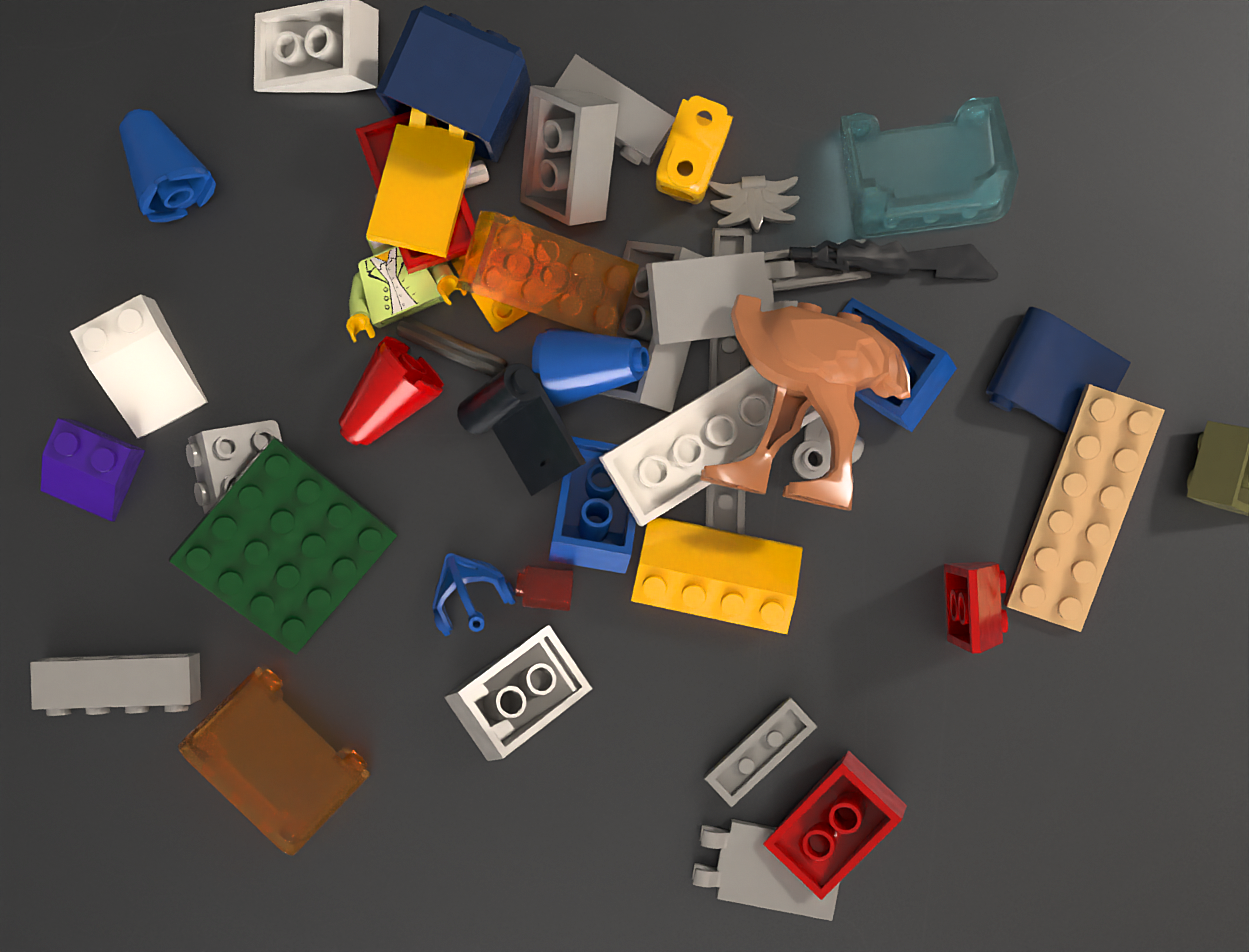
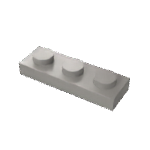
[704,696,817,807]

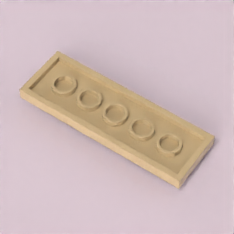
[1004,384,1165,632]

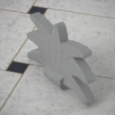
[708,175,799,233]

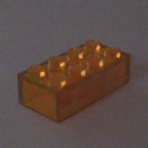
[456,210,639,337]

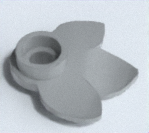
[792,417,865,483]

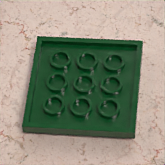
[169,435,398,655]

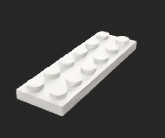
[599,365,820,526]

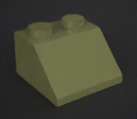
[1187,421,1249,516]

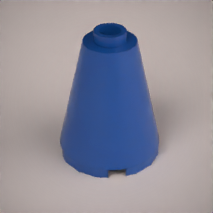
[119,109,216,222]
[532,328,649,407]

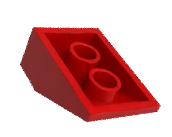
[944,562,1008,654]
[763,750,907,900]

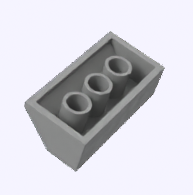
[600,240,704,413]

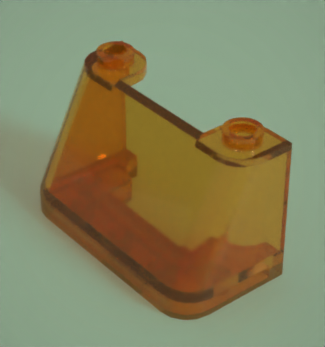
[178,667,371,856]

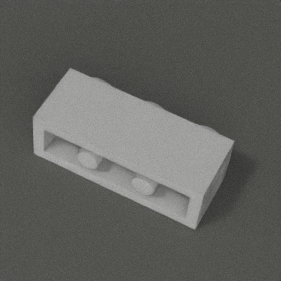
[554,54,675,166]

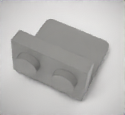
[186,420,282,514]

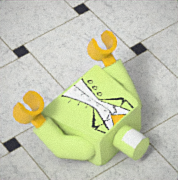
[346,236,467,342]

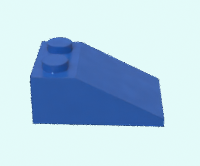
[842,298,957,432]
[548,436,636,574]

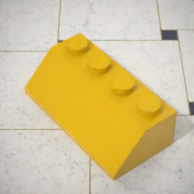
[631,516,803,634]

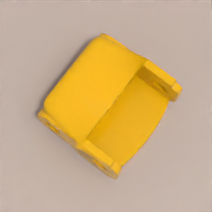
[656,96,734,204]

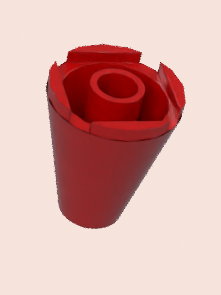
[338,336,444,446]

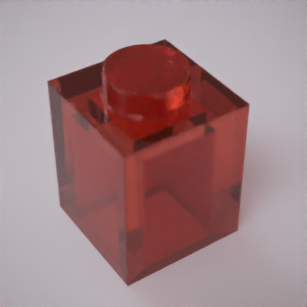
[516,565,574,611]

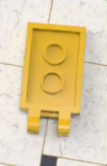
[366,108,475,258]

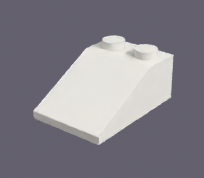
[254,0,379,93]
[70,294,208,439]

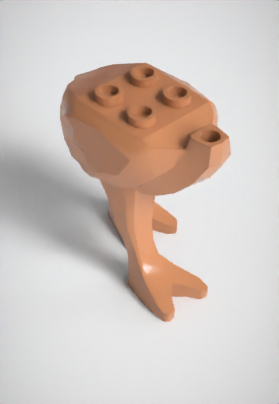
[700,294,911,511]

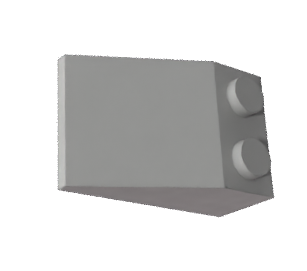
[444,625,592,761]

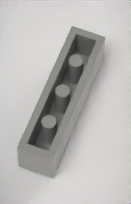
[30,653,201,716]

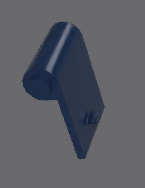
[986,307,1131,434]

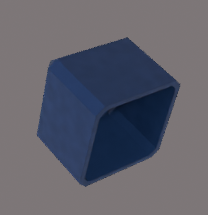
[376,5,531,163]

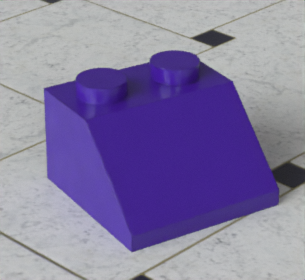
[41,418,145,522]

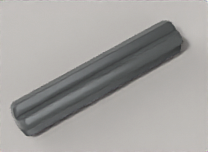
[396,317,508,378]

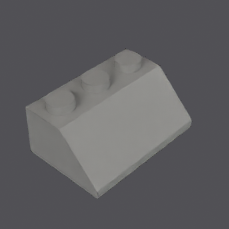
[520,85,619,226]

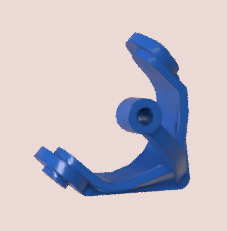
[432,553,517,636]

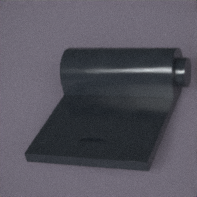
[457,363,586,496]

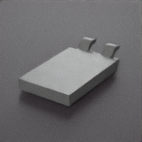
[646,251,798,345]
[692,819,840,921]

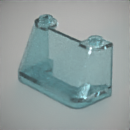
[840,96,1019,238]

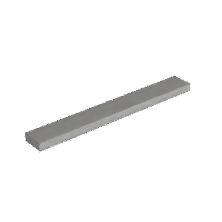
[705,228,752,534]

